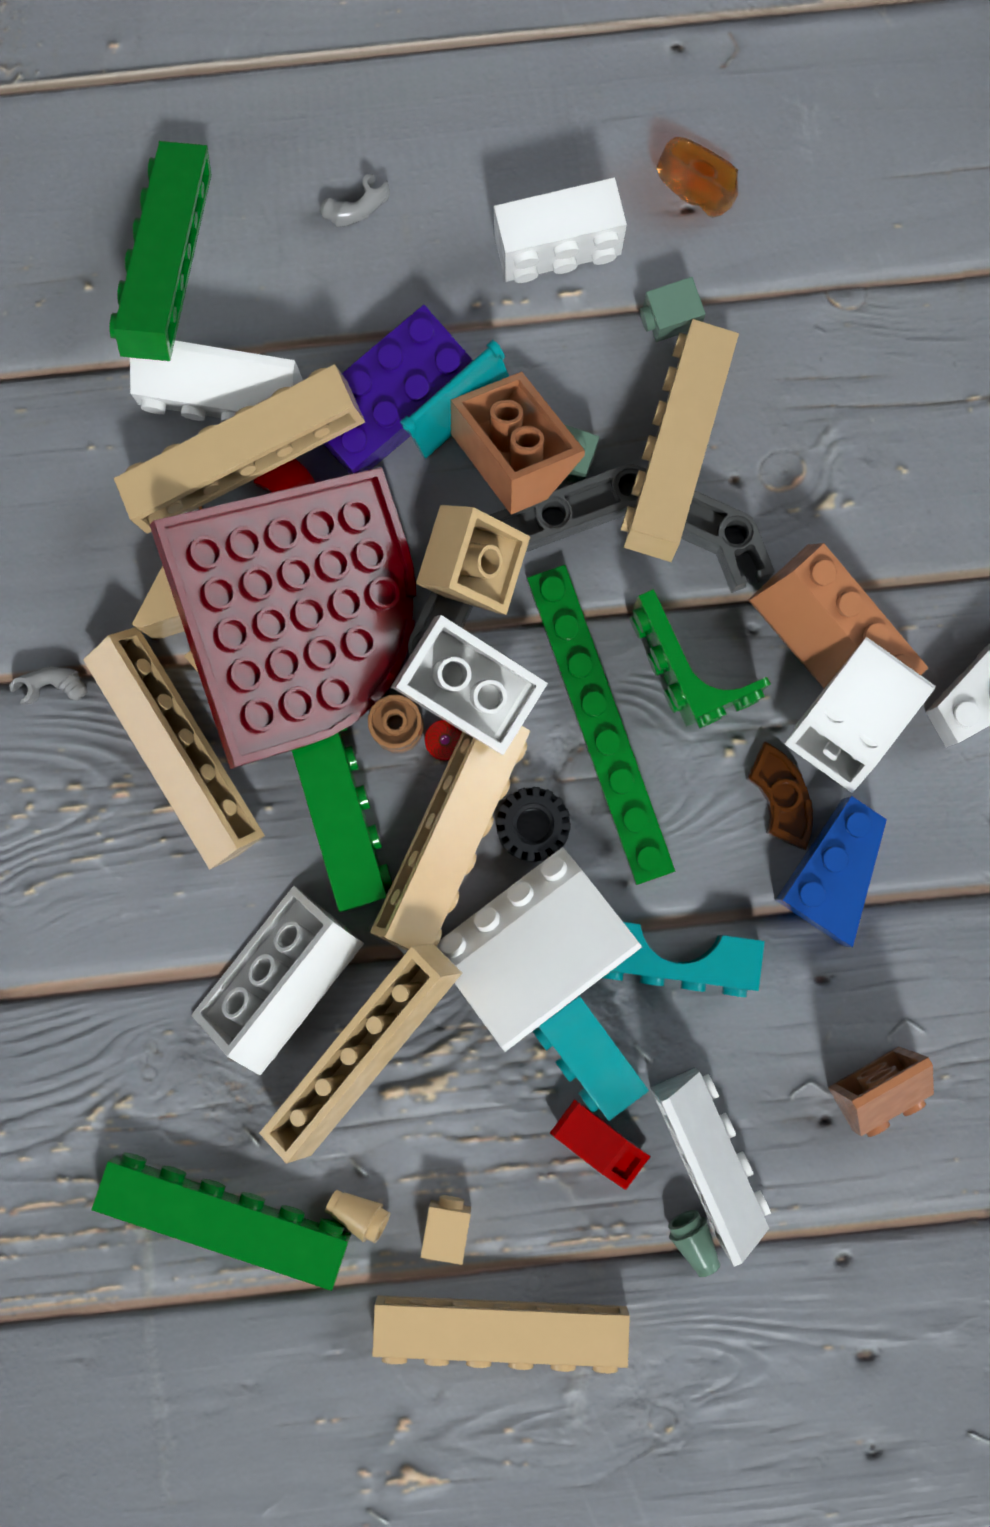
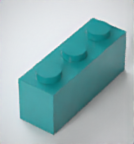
[532,995,649,1121]

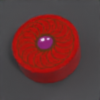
[425,720,463,761]

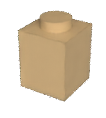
[420,1195,471,1265]

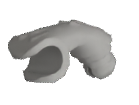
[320,174,390,227]
[9,666,87,704]

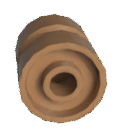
[368,695,424,753]

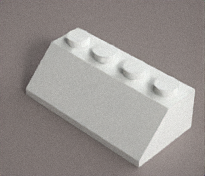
[130,341,303,422]
[191,886,364,1075]

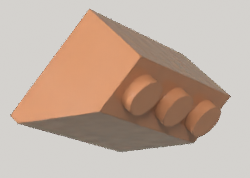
[451,372,585,515]

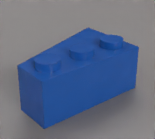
[775,796,887,948]

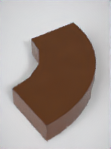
[746,741,813,850]

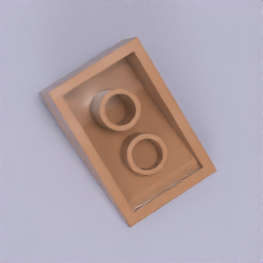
[828,1047,934,1137]

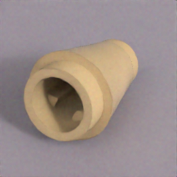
[325,1190,391,1243]

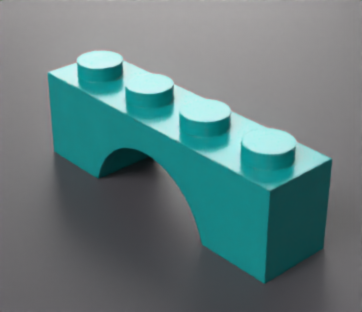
[602,922,765,997]

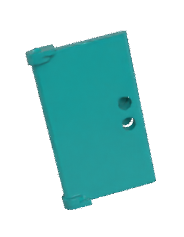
[400,339,509,459]

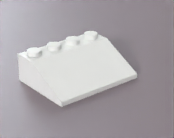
[437,847,642,1052]
[650,1068,771,1267]

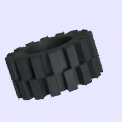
[496,787,571,862]

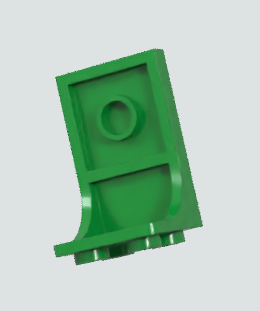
[630,589,771,729]

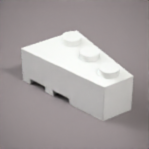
[926,643,990,747]

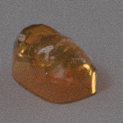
[656,137,739,218]

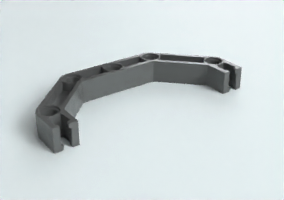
[408,464,775,656]

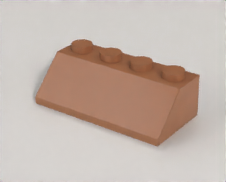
[748,543,928,689]

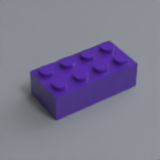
[324,304,473,474]

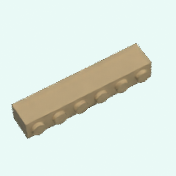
[620,319,739,562]
[114,364,365,534]
[83,627,265,870]
[370,726,530,951]
[259,944,462,1164]
[372,1295,630,1374]

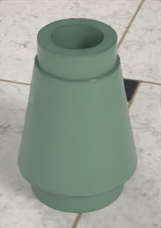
[668,1210,721,1277]

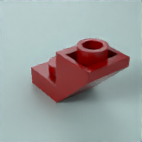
[550,1099,651,1190]

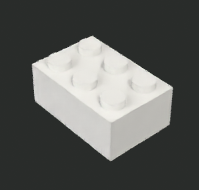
[494,177,627,283]

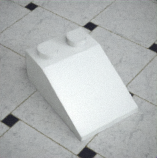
[391,615,548,755]

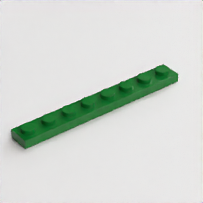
[527,565,676,885]

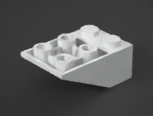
[785,637,936,793]

